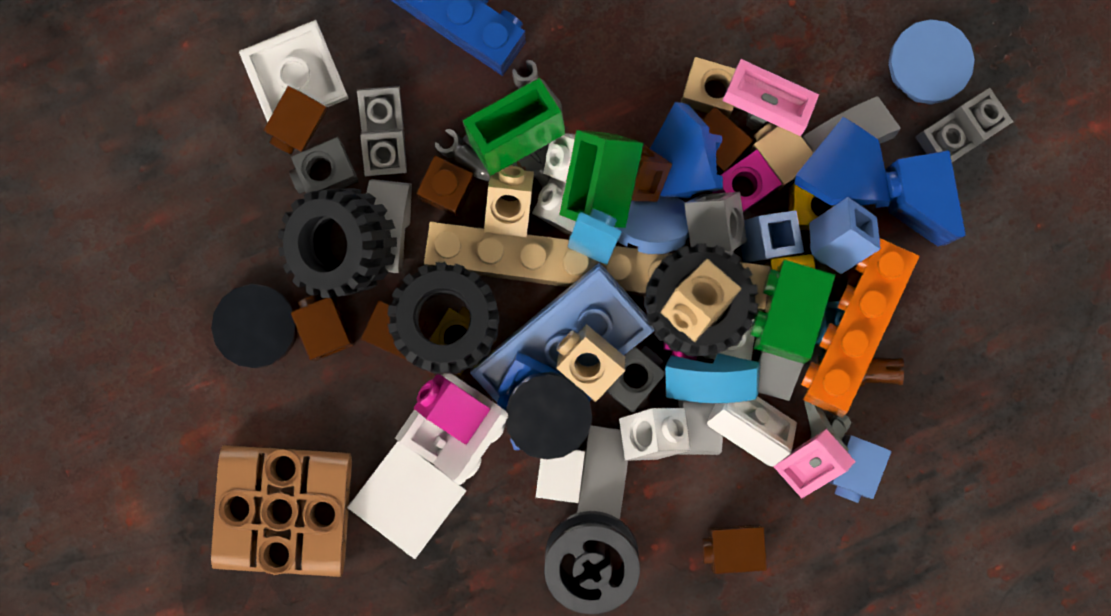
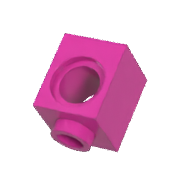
[712,150,782,213]
[413,374,491,445]

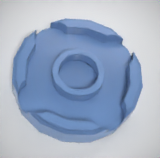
[888,19,975,104]
[614,195,689,254]

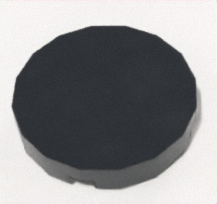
[211,284,297,369]
[506,372,592,460]

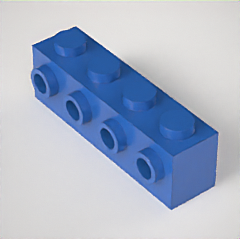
[391,0,526,76]

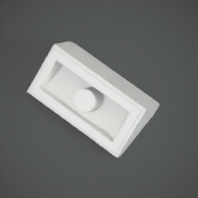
[707,396,797,466]

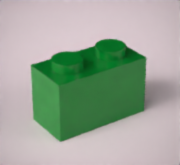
[462,78,565,176]
[559,130,644,228]
[750,259,835,364]

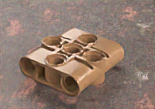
[211,445,352,577]

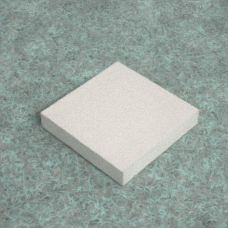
[239,20,349,122]
[347,441,467,559]

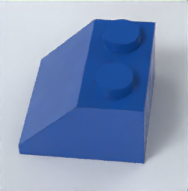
[885,150,966,247]

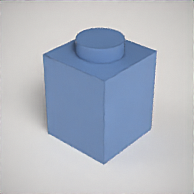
[809,197,881,274]
[740,210,804,263]
[828,435,891,503]

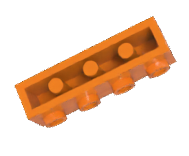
[801,238,920,418]

